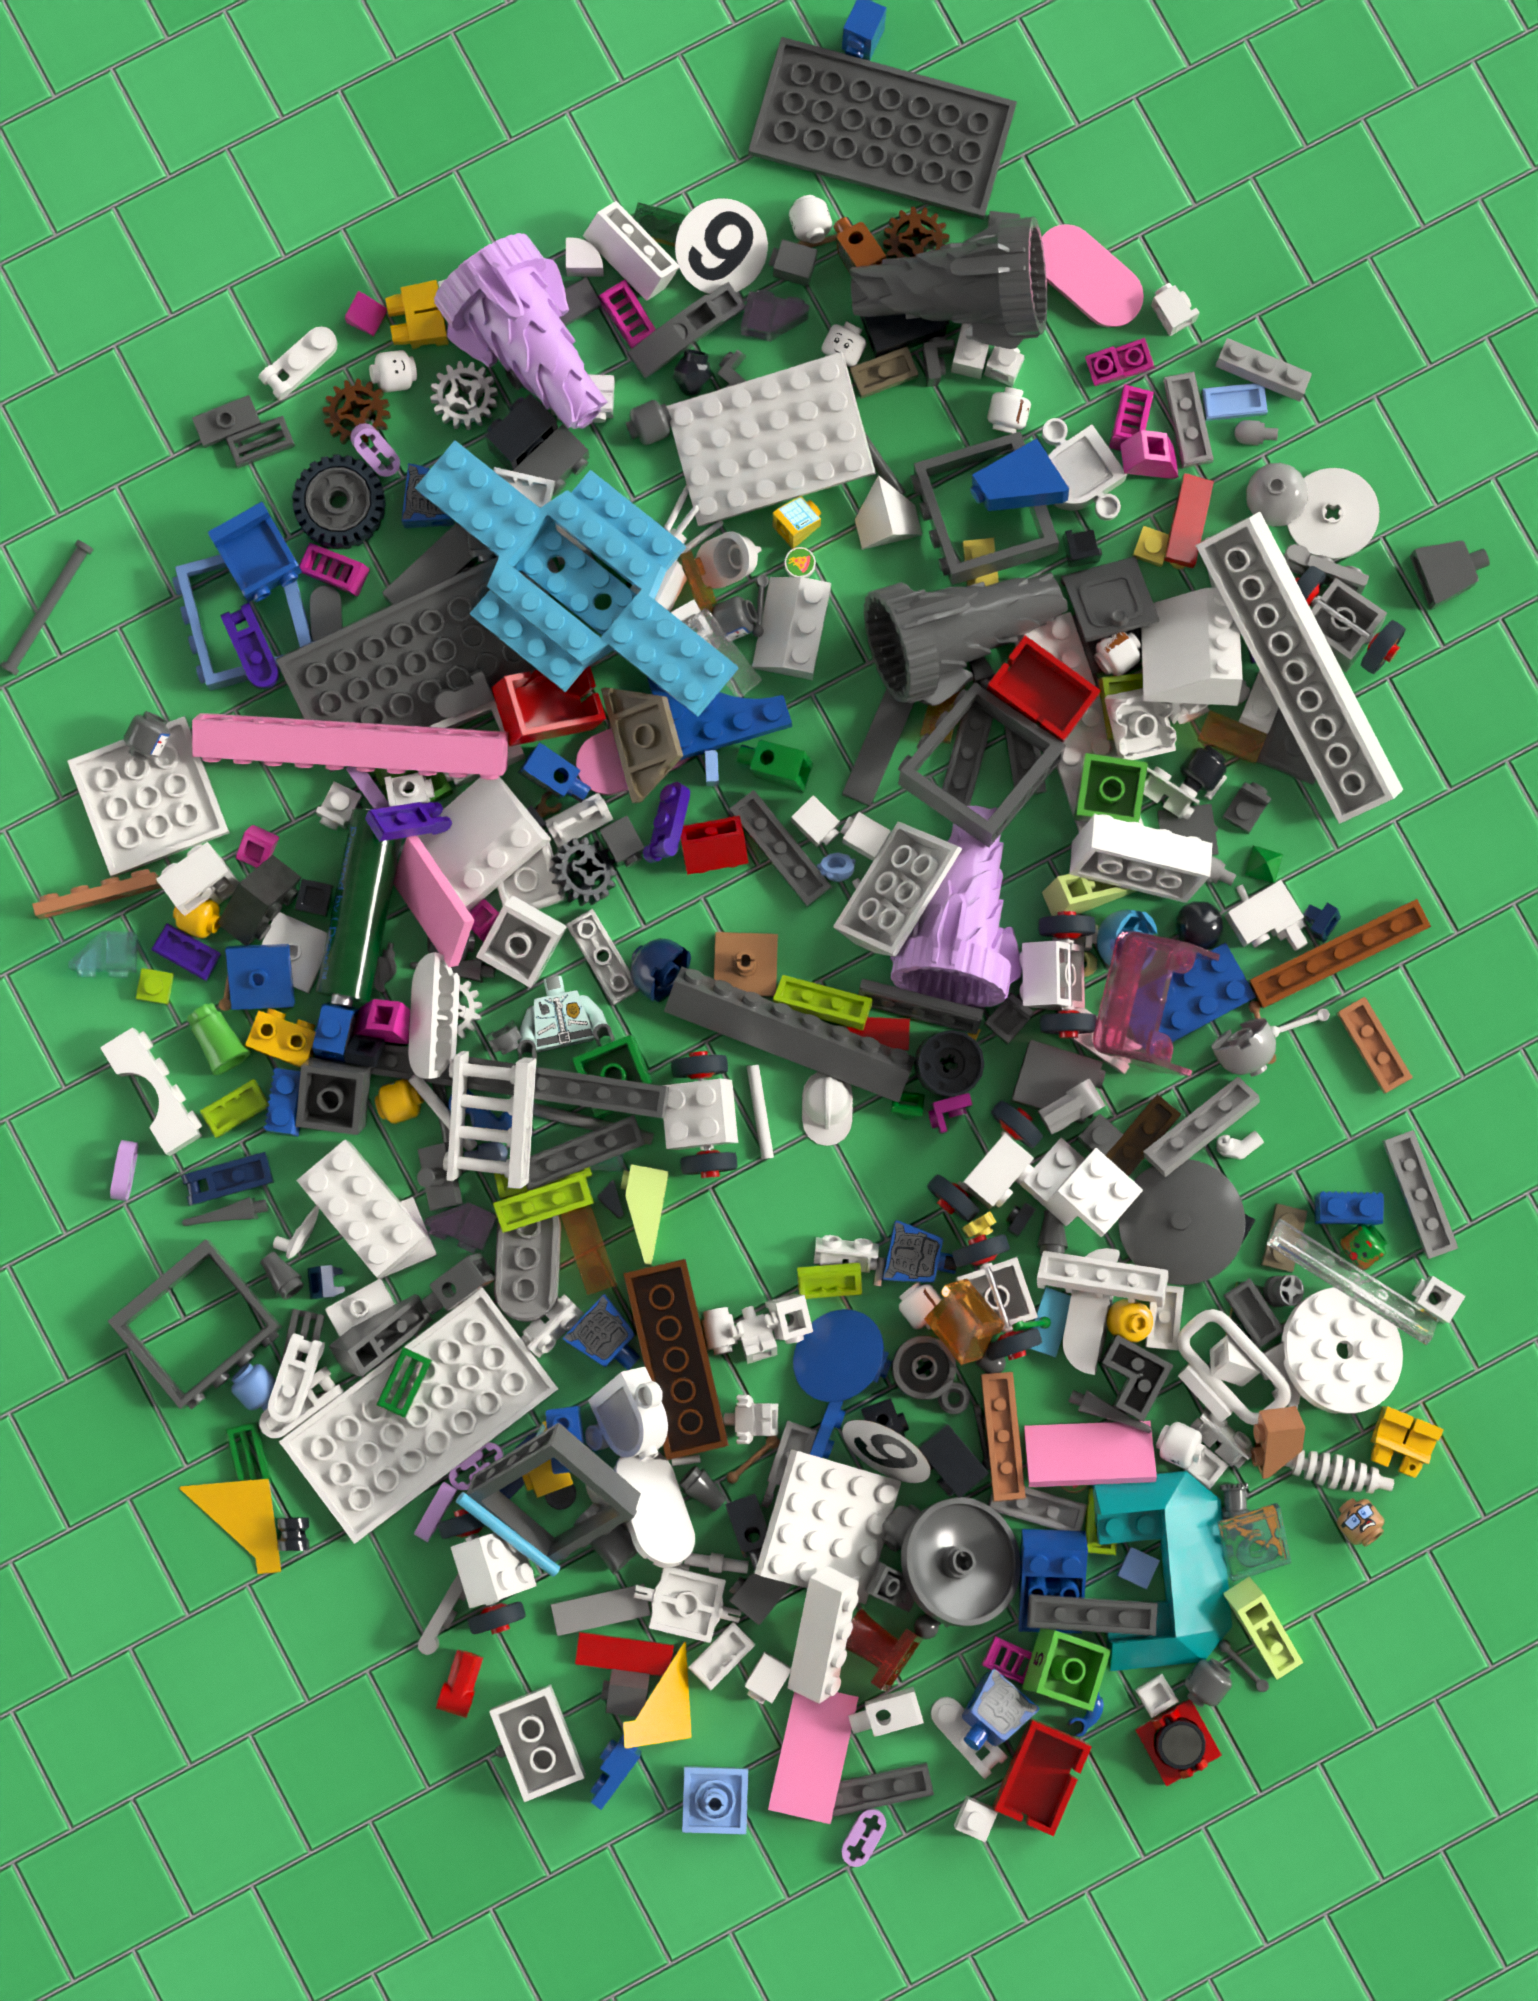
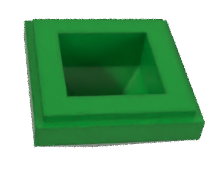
[1245,845,1283,884]
[891,1091,925,1120]

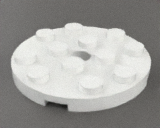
[1282,1287,1403,1414]

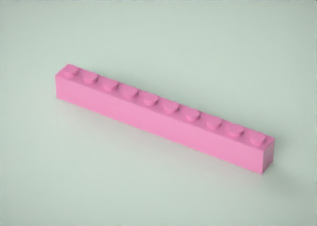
[192,713,508,780]

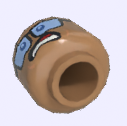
[1337,1498,1385,1547]

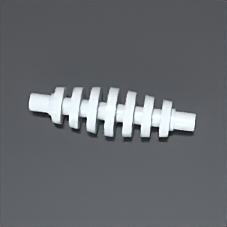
[1284,1450,1394,1494]

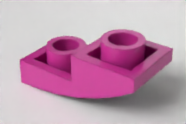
[1085,337,1156,386]

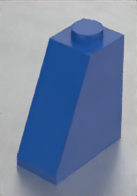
[970,439,1069,511]

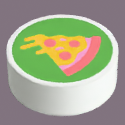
[785,547,816,578]

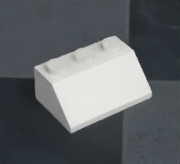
[752,577,831,680]

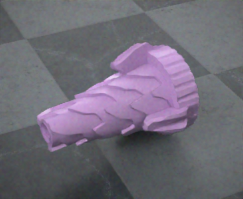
[434,233,608,429]
[890,806,1022,1008]

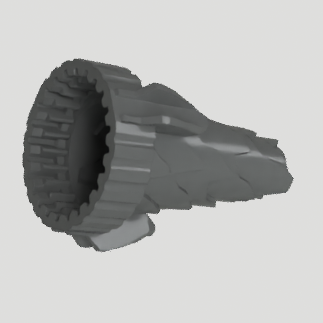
[850,217,1047,349]
[864,572,1067,706]

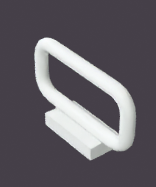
[1177,1309,1291,1425]

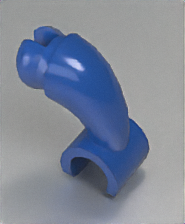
[1067,1692,1104,1737]

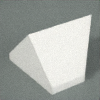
[855,475,922,550]

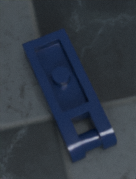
[181,1152,274,1206]

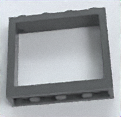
[910,432,1059,585]
[898,682,1066,848]
[108,1239,282,1410]
[467,1423,641,1562]

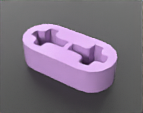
[350,423,400,477]
[346,766,390,809]
[110,1140,139,1201]
[449,1442,504,1490]
[414,1482,458,1542]
[841,1808,886,1867]

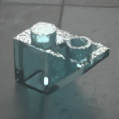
[68,931,138,978]

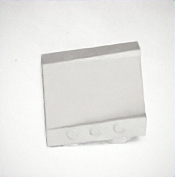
[1105,688,1177,760]

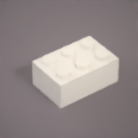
[489,1684,586,1802]

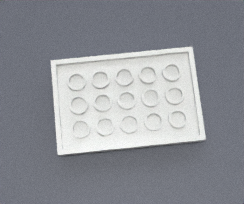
[666,352,876,526]

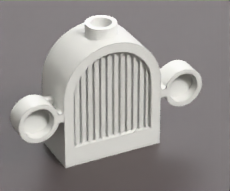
[1042,418,1127,521]
[585,1367,668,1462]

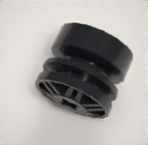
[914,1030,985,1097]

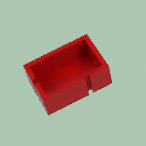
[986,635,1101,743]
[492,666,606,747]
[992,1718,1092,1837]

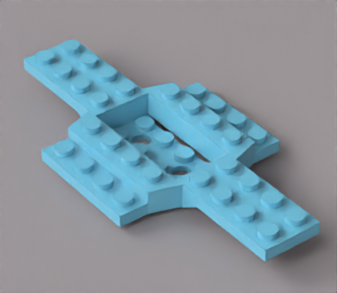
[415,440,739,717]

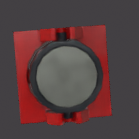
[1135,1698,1222,1787]

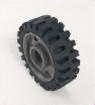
[292,454,386,550]

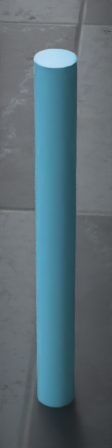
[456,1492,560,1577]

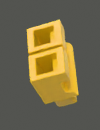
[385,280,449,349]
[1370,1406,1444,1478]

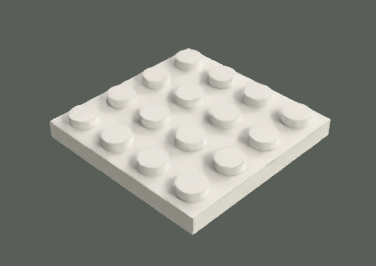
[68,716,229,878]
[755,1449,901,1604]

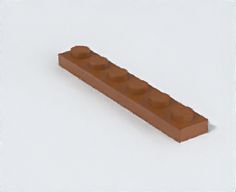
[1248,899,1431,1009]

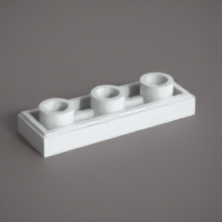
[566,909,639,1005]

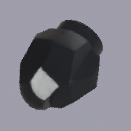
[673,349,712,397]

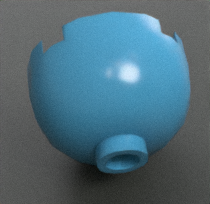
[1096,909,1158,972]

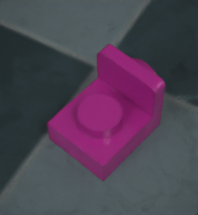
[928,1093,973,1134]

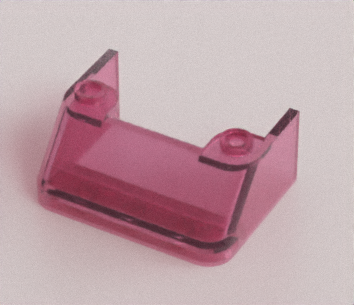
[1093,931,1220,1076]

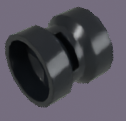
[277,1517,310,1551]

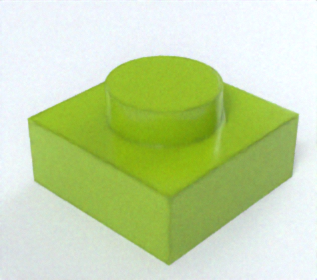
[136,968,174,1005]

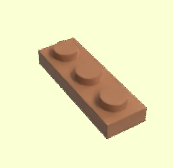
[1337,997,1413,1094]

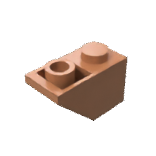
[1251,1406,1305,1479]

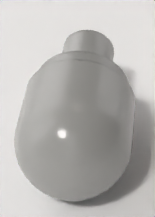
[1235,420,1278,446]
[1207,856,1236,886]

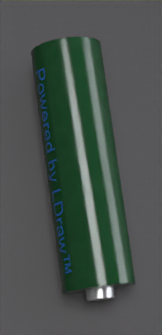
[316,809,403,1007]

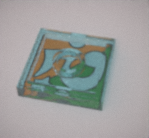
[1218,1503,1291,1582]

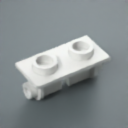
[1143,766,1200,820]
[545,793,614,848]
[814,1235,879,1273]
[521,1294,584,1358]
[1190,1407,1253,1469]

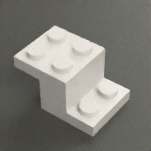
[1020,1138,1143,1237]

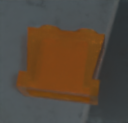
[924,1279,1005,1365]

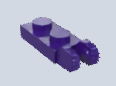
[365,802,452,842]

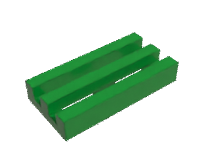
[376,1347,433,1418]
[225,1421,272,1483]

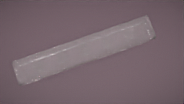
[1267,1218,1439,1345]

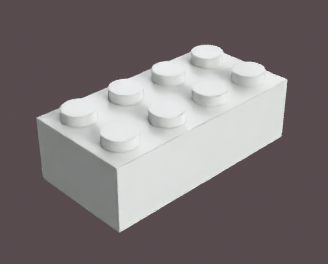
[1069,814,1212,903]
[296,1140,430,1279]

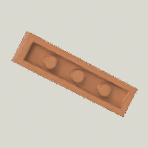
[32,869,162,920]
[980,1372,1026,1502]

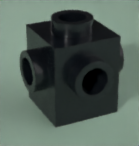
[861,1398,909,1438]

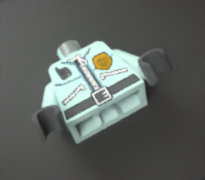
[517,976,615,1060]

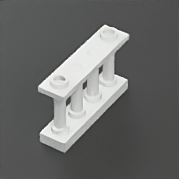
[443,1051,536,1189]

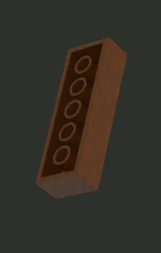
[623,1259,729,1460]

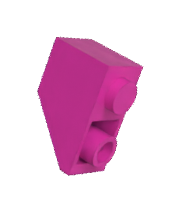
[1120,430,1179,479]
[352,999,410,1044]

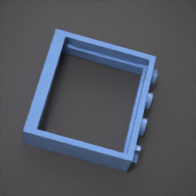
[172,538,313,691]

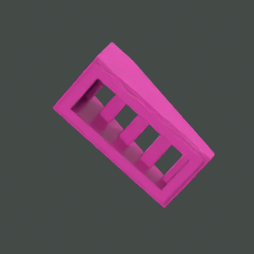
[597,279,656,349]
[1109,384,1154,451]
[299,542,369,596]
[981,1635,1032,1684]

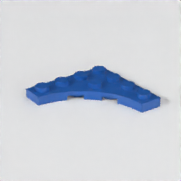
[647,677,792,761]

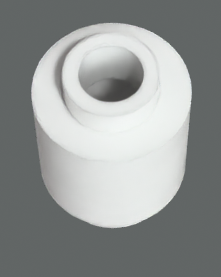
[701,1307,738,1355]

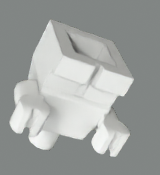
[729,1306,779,1364]
[724,1395,778,1444]

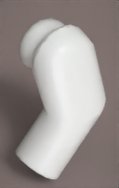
[1216,1131,1264,1160]

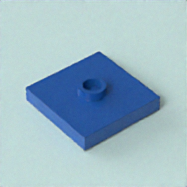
[225,944,295,1010]

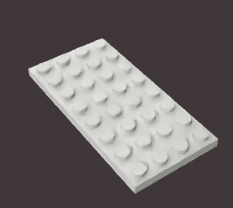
[279,1288,559,1544]

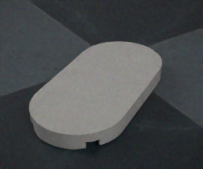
[494,1215,561,1322]

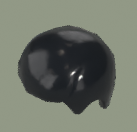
[1176,901,1223,951]

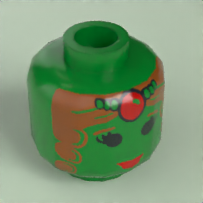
[1339,1224,1388,1270]

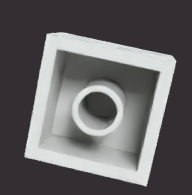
[476,896,567,988]

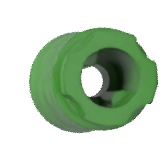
[187,1003,251,1076]

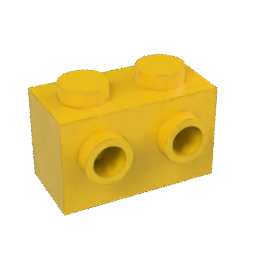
[245,1008,316,1068]

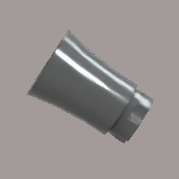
[573,1503,638,1575]

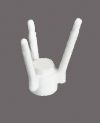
[664,485,723,559]

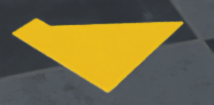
[179,1479,282,1574]
[623,1641,692,1748]

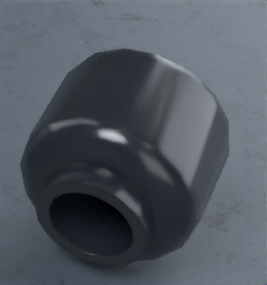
[1180,746,1226,793]

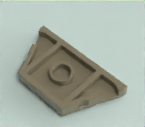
[601,687,683,803]

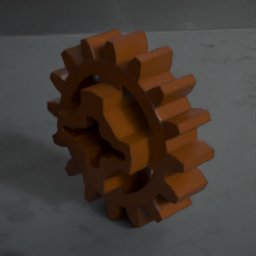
[883,207,950,259]
[323,378,391,448]

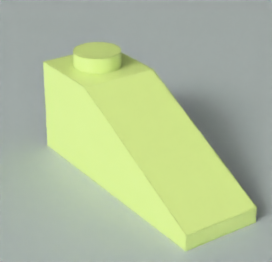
[1042,874,1136,916]
[621,1165,669,1266]
[1223,1576,1303,1680]

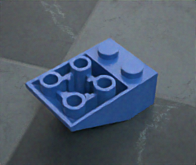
[1018,1529,1088,1634]

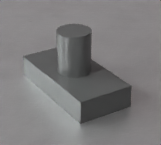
[417,1142,463,1211]

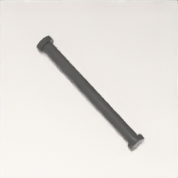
[0,540,94,676]

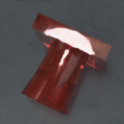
[845,1609,923,1691]

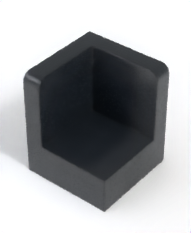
[1062,529,1102,568]

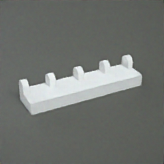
[1037,1251,1168,1308]

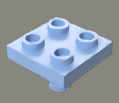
[682,1766,748,1834]

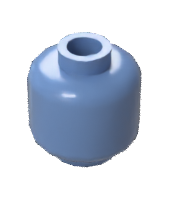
[231,1363,276,1411]

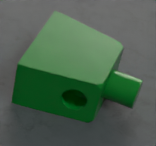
[737,740,813,793]

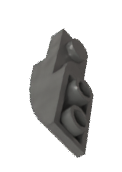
[627,281,747,378]

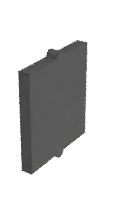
[1157,804,1219,856]

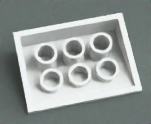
[1141,588,1243,706]
[400,776,552,911]
[833,821,962,957]

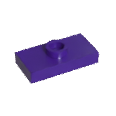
[151,923,222,982]

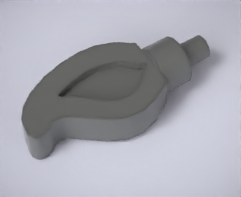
[374,942,397,993]

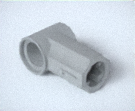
[1038,1078,1106,1135]

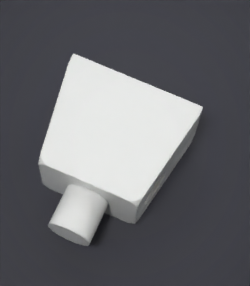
[848,1687,924,1737]

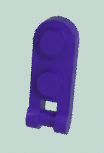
[220,602,280,689]
[643,781,690,863]

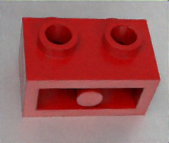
[680,815,749,875]

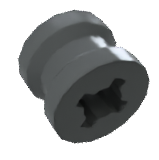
[1263,1275,1304,1307]

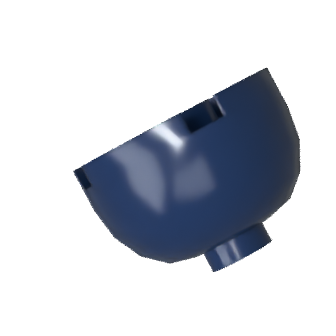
[631,938,691,1002]

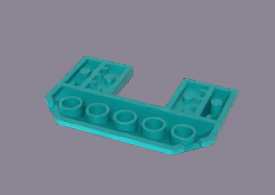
[1092,1471,1232,1671]

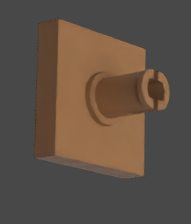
[714,932,778,997]

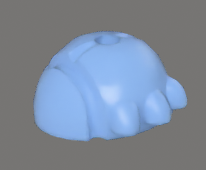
[817,852,856,882]

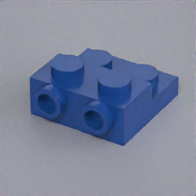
[590,1734,642,1810]

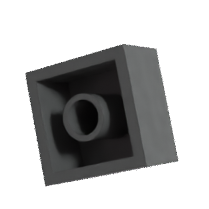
[296,1057,371,1135]

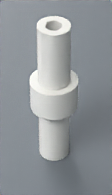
[684,1553,749,1574]

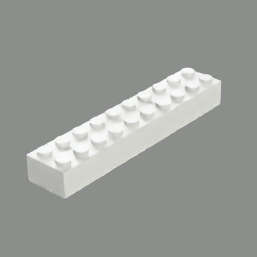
[1196,512,1403,824]

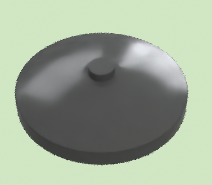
[1118,1159,1246,1286]
[901,1497,1021,1627]

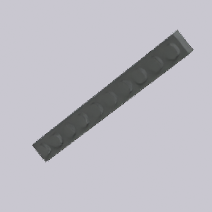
[371,1044,669,1118]

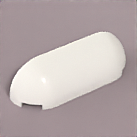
[408,952,459,1079]
[1063,1248,1120,1375]

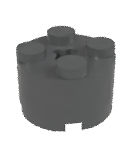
[891,1336,956,1400]

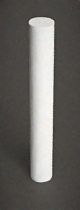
[746,1065,774,1160]
[408,1074,477,1151]

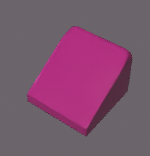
[345,291,387,337]
[235,825,279,868]
[469,899,499,942]

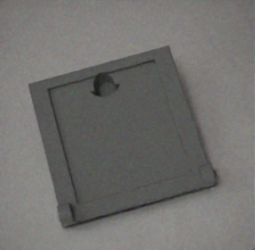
[1061,556,1159,642]

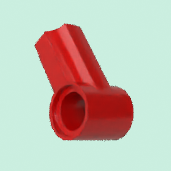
[436,1649,484,1718]

